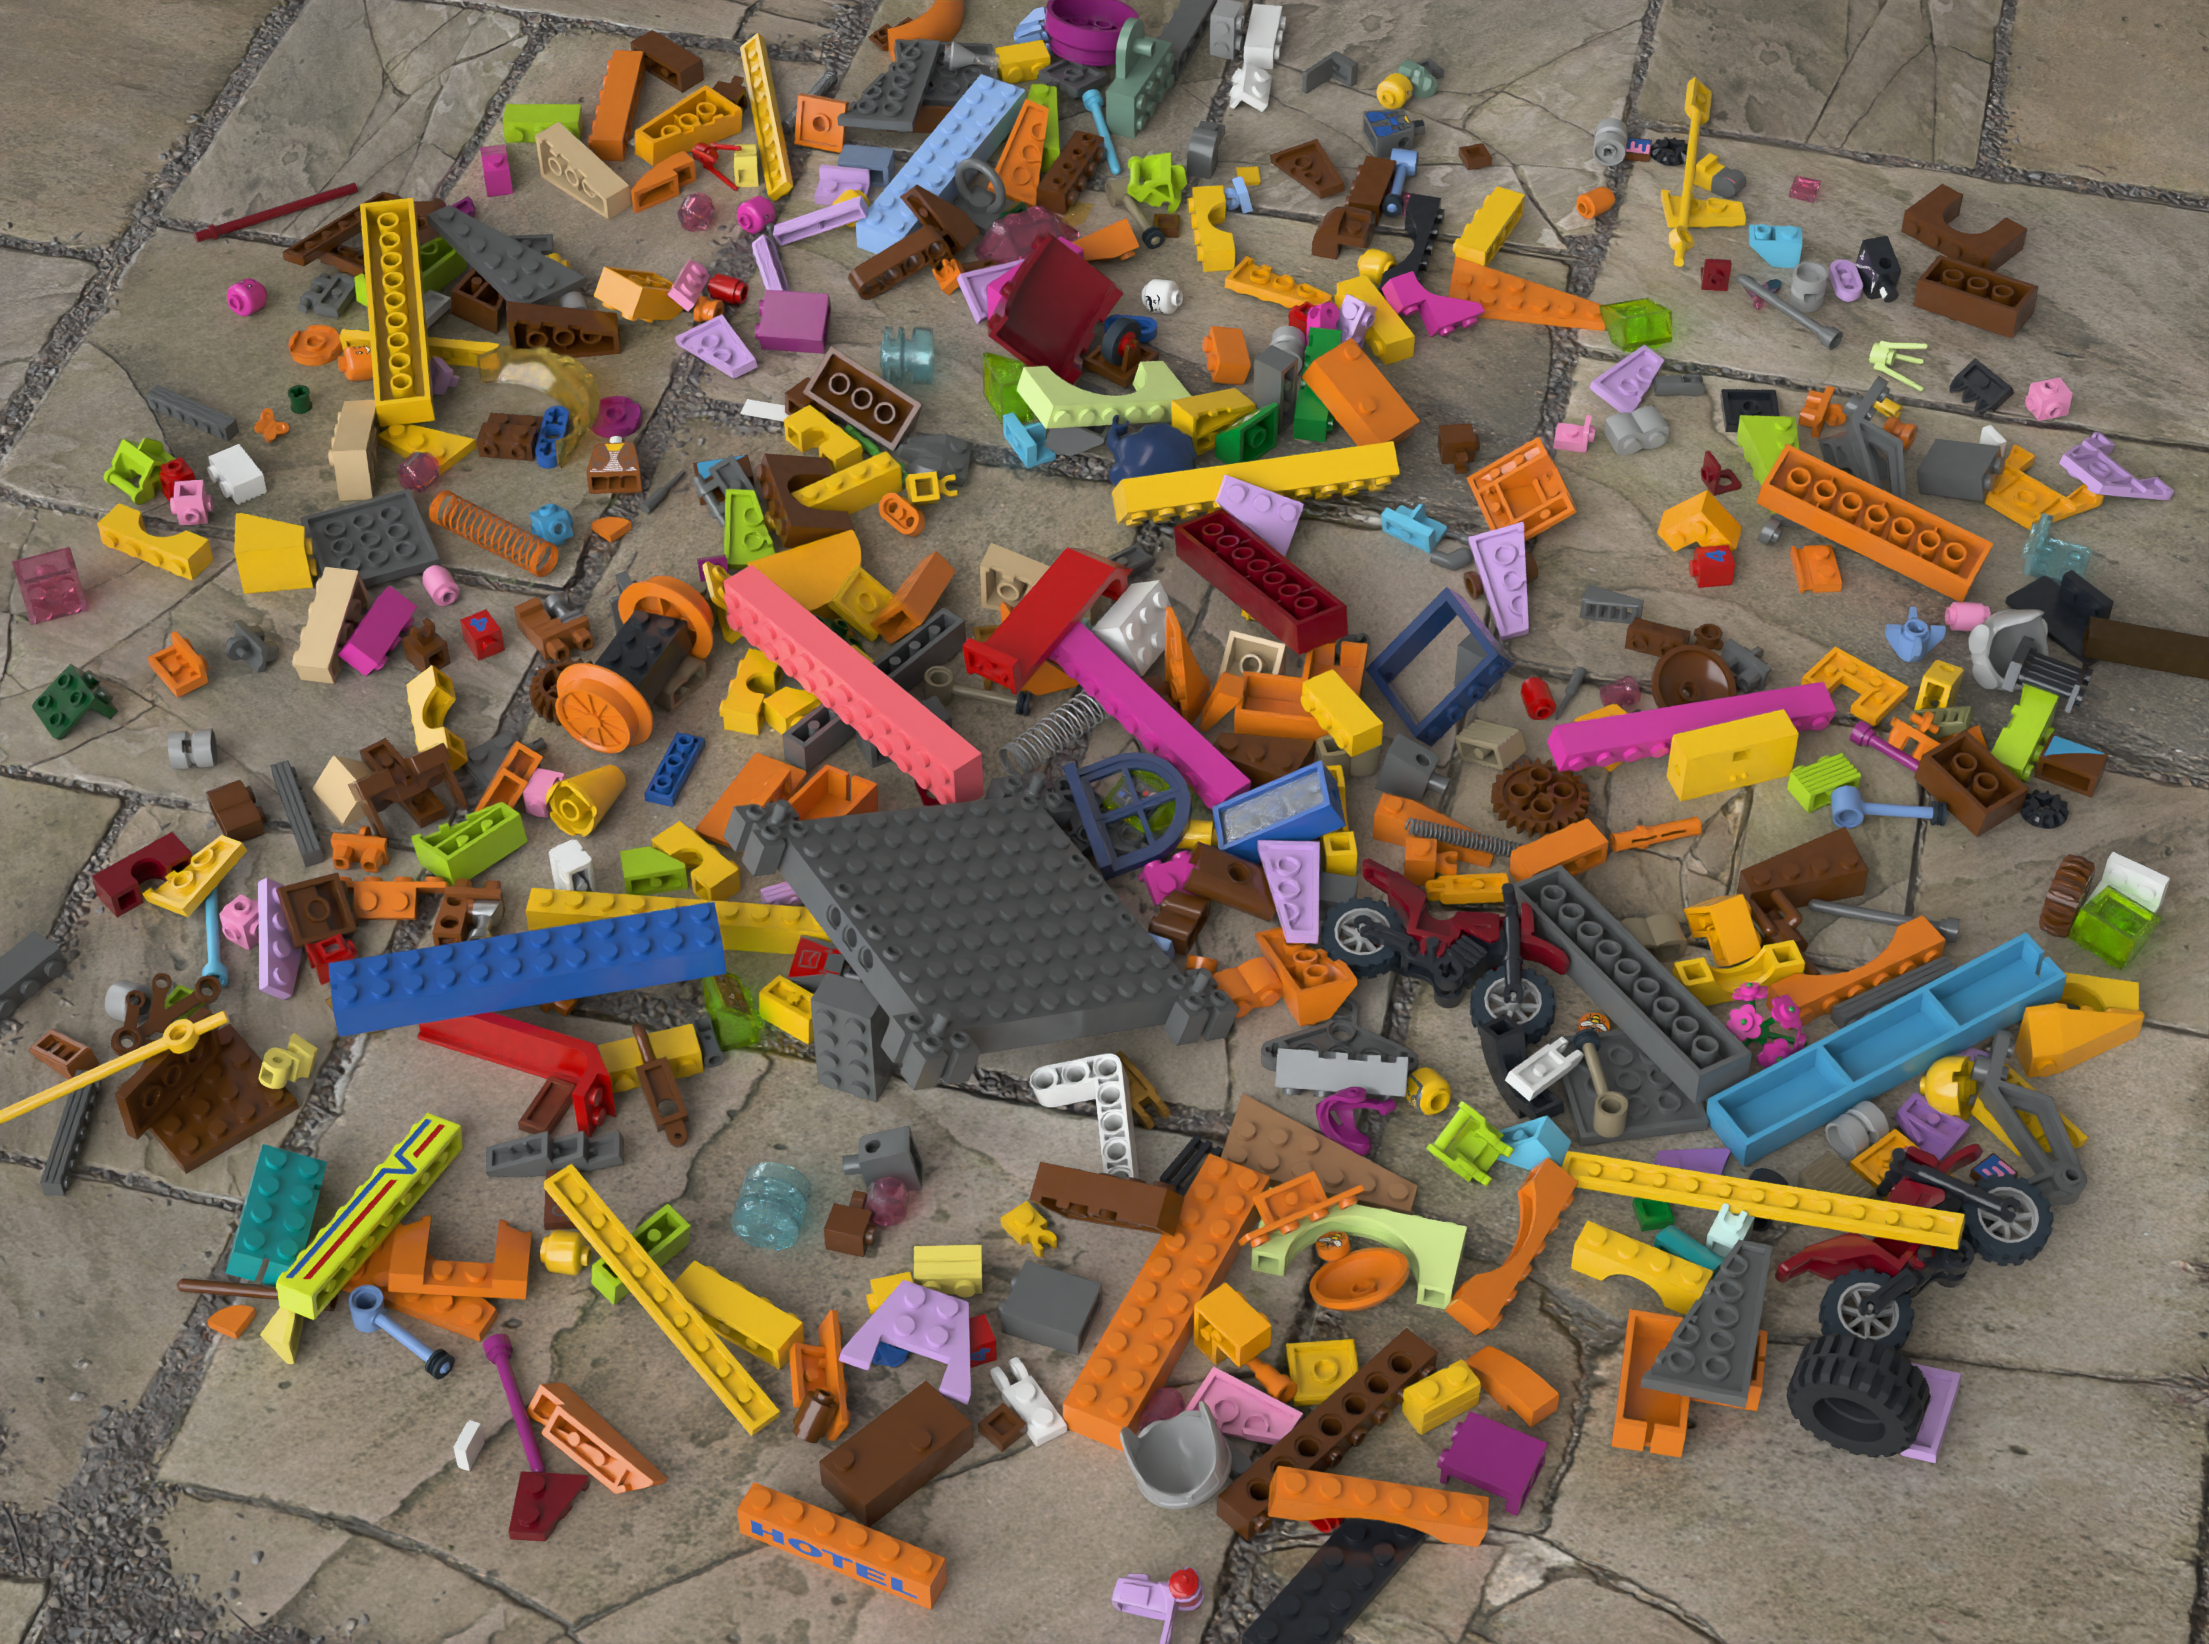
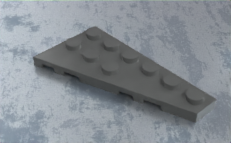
[837,39,941,132]
[427,205,586,305]
[1640,1239,1773,1408]

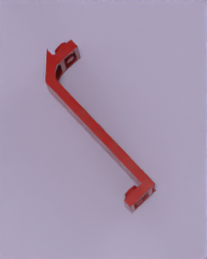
[962,547,1133,695]
[417,1012,616,1138]

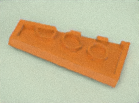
[987,99,1049,210]

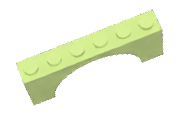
[1017,361,1191,429]
[1251,1187,1467,1309]

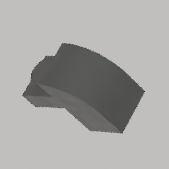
[1187,121,1225,179]

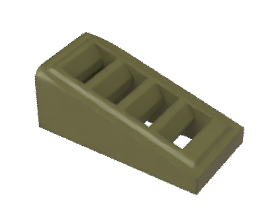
[1907,706,1974,745]

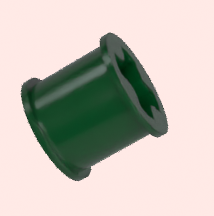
[288,385,313,414]

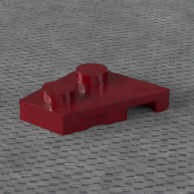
[508,1471,589,1542]

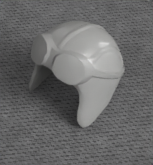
[1969,609,2049,692]
[1120,1401,1232,1510]

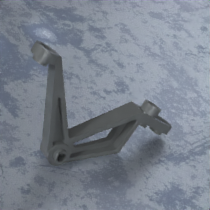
[1757,376,1907,546]
[1970,1028,2087,1213]

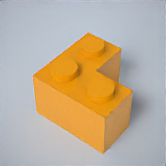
[1657,490,1742,552]
[1684,894,1761,967]
[1193,1282,1272,1368]

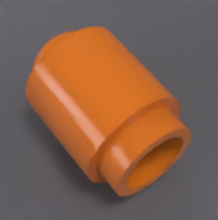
[1576,187,1615,219]

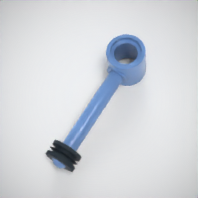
[1382,148,1418,217]
[1831,786,1948,829]
[348,1285,455,1380]

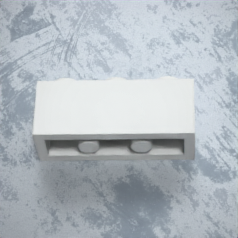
[1244,4,1286,69]

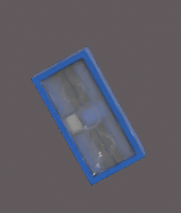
[1212,760,1346,864]

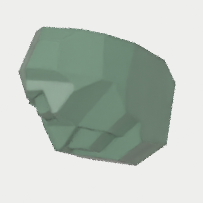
[1397,60,1439,98]

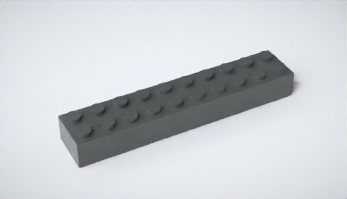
[1513,865,1752,1104]

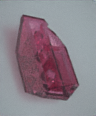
[974,206,1079,264]

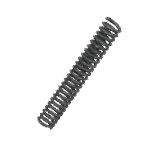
[781,71,838,135]
[1404,817,1523,858]

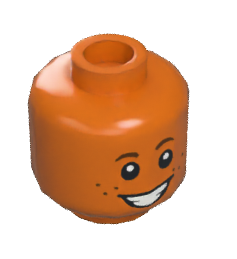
[338,346,373,381]

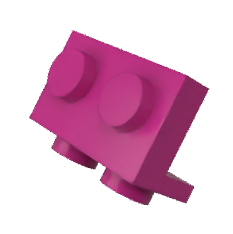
[1138,850,1194,907]

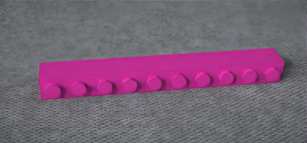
[1049,621,1251,809]
[1547,682,1837,772]

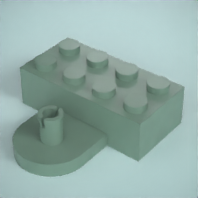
[1106,17,1175,139]

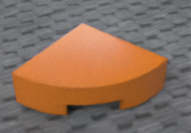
[591,517,632,543]
[207,1305,257,1340]

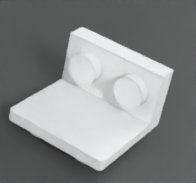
[2080,852,2170,936]

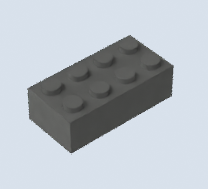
[810,972,893,1102]

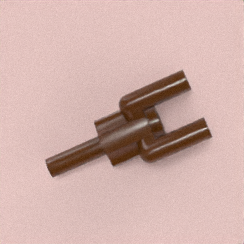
[1748,889,1821,975]

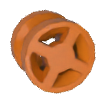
[693,296,724,323]

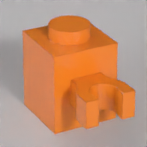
[1403,837,1458,886]

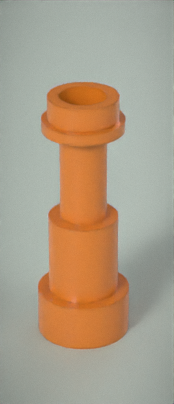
[1244,1356,1298,1404]

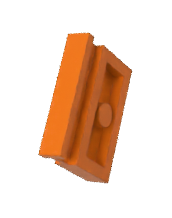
[1790,545,1842,593]

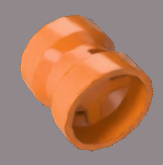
[1883,416,1918,451]

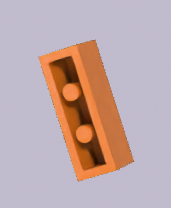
[1509,818,1609,882]

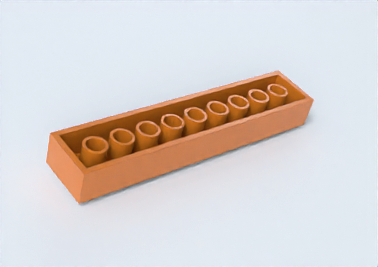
[1063,1154,1270,1452]

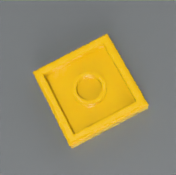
[827,565,894,642]
[1286,1339,1359,1406]

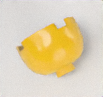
[1920,1055,1977,1121]

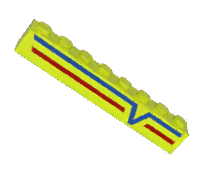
[276,1112,463,1320]

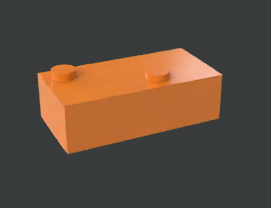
[1302,338,1420,446]

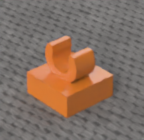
[932,258,965,296]

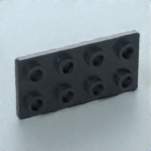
[2005,570,2114,666]

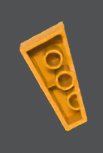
[635,85,742,166]

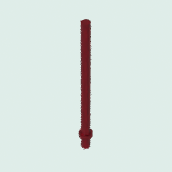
[194,183,358,243]

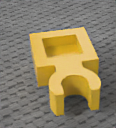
[1000,1201,1057,1258]

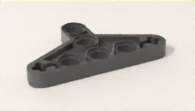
[1054,776,1168,864]
[1261,996,1419,1078]

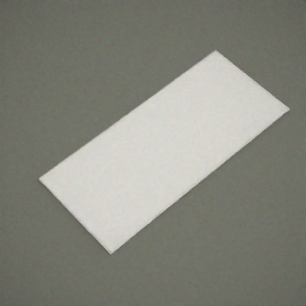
[740,399,789,421]

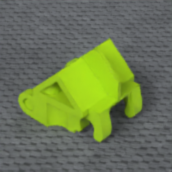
[1127,152,1187,214]
[104,437,176,505]
[1425,1101,1514,1187]

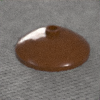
[1651,644,1736,708]

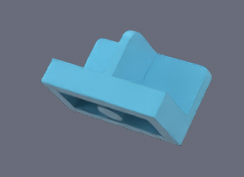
[1003,412,1056,469]
[1381,503,1447,554]

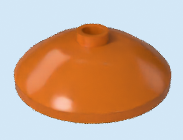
[1309,1247,1410,1311]

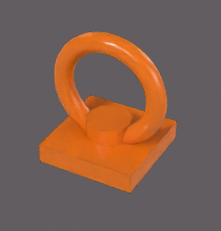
[794,93,851,153]

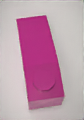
[480,144,513,197]

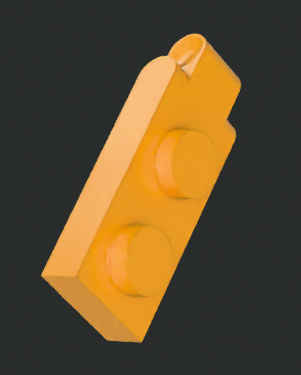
[1425,873,1509,905]

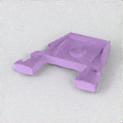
[2059,431,2174,500]
[839,1280,971,1404]

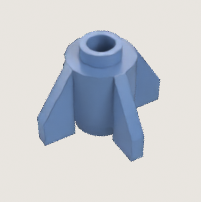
[1014,7,1053,56]
[1885,607,1946,662]

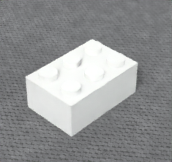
[1091,580,1179,677]

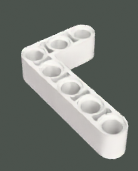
[1030,1053,1139,1179]

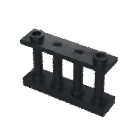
[2001,635,2094,713]

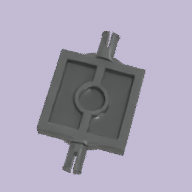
[1038,59,1108,98]
[457,730,547,792]

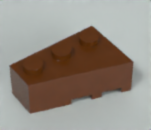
[451,268,507,335]

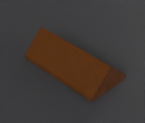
[803,346,923,451]

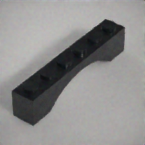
[1379,193,1445,301]

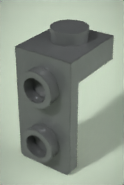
[1302,51,1358,94]

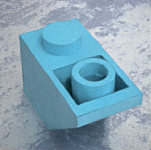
[1748,224,1803,268]

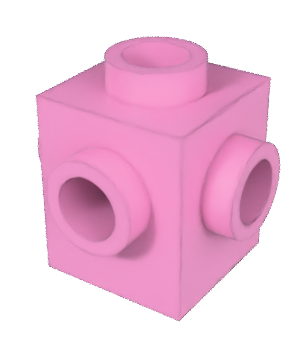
[2025,377,2073,421]
[170,480,213,526]
[219,894,259,951]

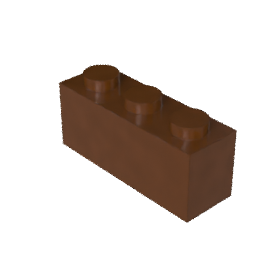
[630,30,704,93]
[1344,156,1396,227]

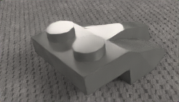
[896,434,972,487]

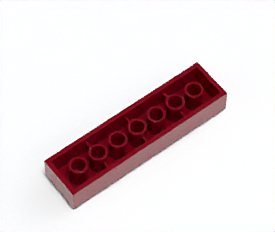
[1174,508,1348,655]

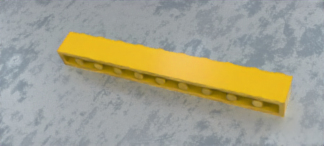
[525,888,833,955]

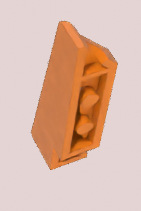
[526,1383,667,1494]

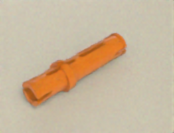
[1609,816,1702,853]

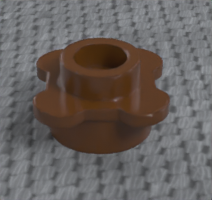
[1694,624,1724,650]

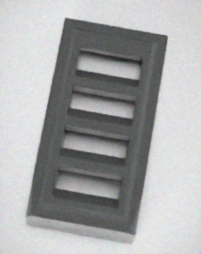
[1580,585,1644,624]

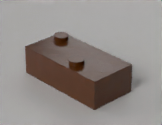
[1914,255,2039,339]
[819,1381,974,1527]

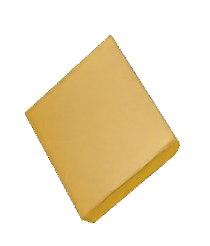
[1236,166,1261,186]

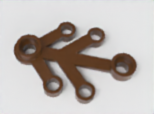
[111,973,222,1056]

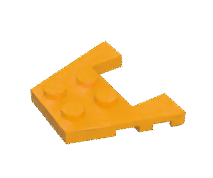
[1985,444,2104,531]

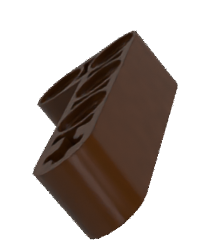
[848,225,954,300]

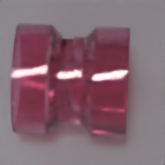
[1599,675,1641,709]

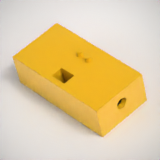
[1666,709,1799,802]

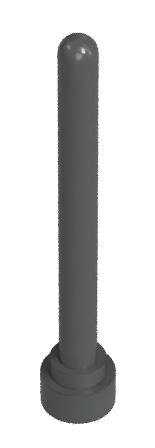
[1737,274,1843,350]
[1808,899,1960,943]

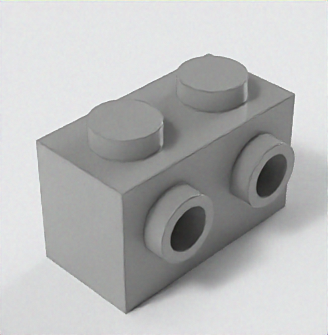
[1210,0,1244,60]

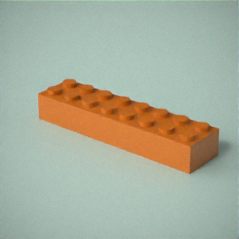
[1756,444,1994,602]

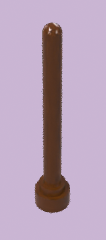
[177,1278,338,1311]

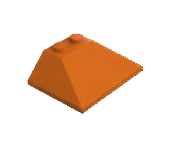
[1466,437,1578,542]

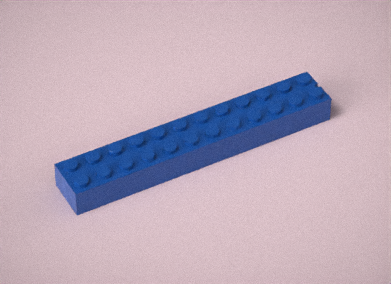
[328,902,726,1037]

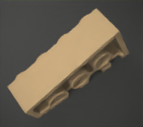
[535,122,632,220]
[980,543,1101,626]
[293,567,371,684]

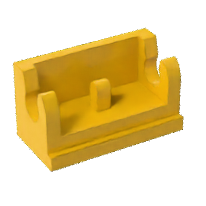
[759,975,814,1045]

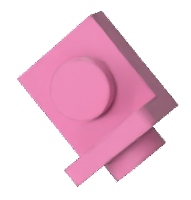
[1553,415,1596,453]

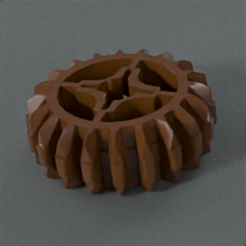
[529,657,593,727]
[2039,854,2095,938]

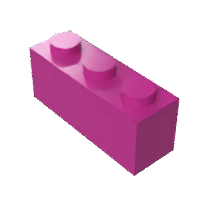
[338,585,417,677]

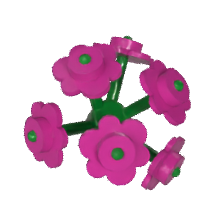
[1726,982,1808,1069]

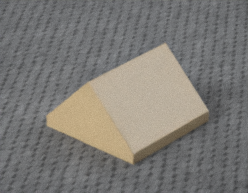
[1217,630,1287,681]
[312,755,373,828]

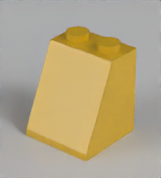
[234,513,318,594]

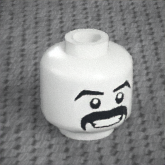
[1141,279,1183,314]

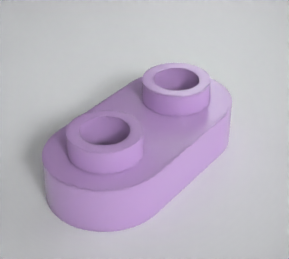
[1829,260,1863,302]

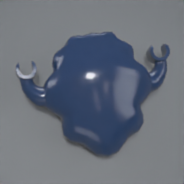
[1106,415,1198,488]

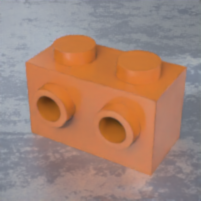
[1202,326,1251,385]

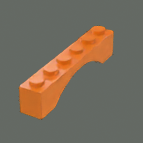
[1766,915,1946,1031]
[1444,1157,1578,1336]
[1268,1466,1489,1547]

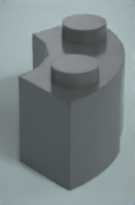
[1818,431,1888,481]

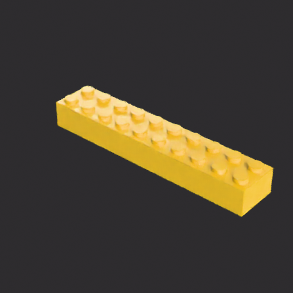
[360,198,435,427]
[1112,441,1400,527]

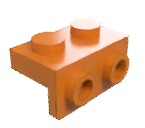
[147,631,209,698]

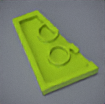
[724,489,775,570]

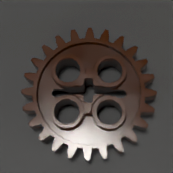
[1491,758,1590,838]

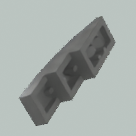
[486,1130,624,1177]

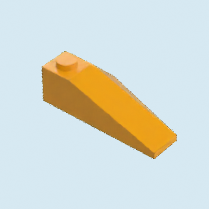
[2014,1003,2145,1078]

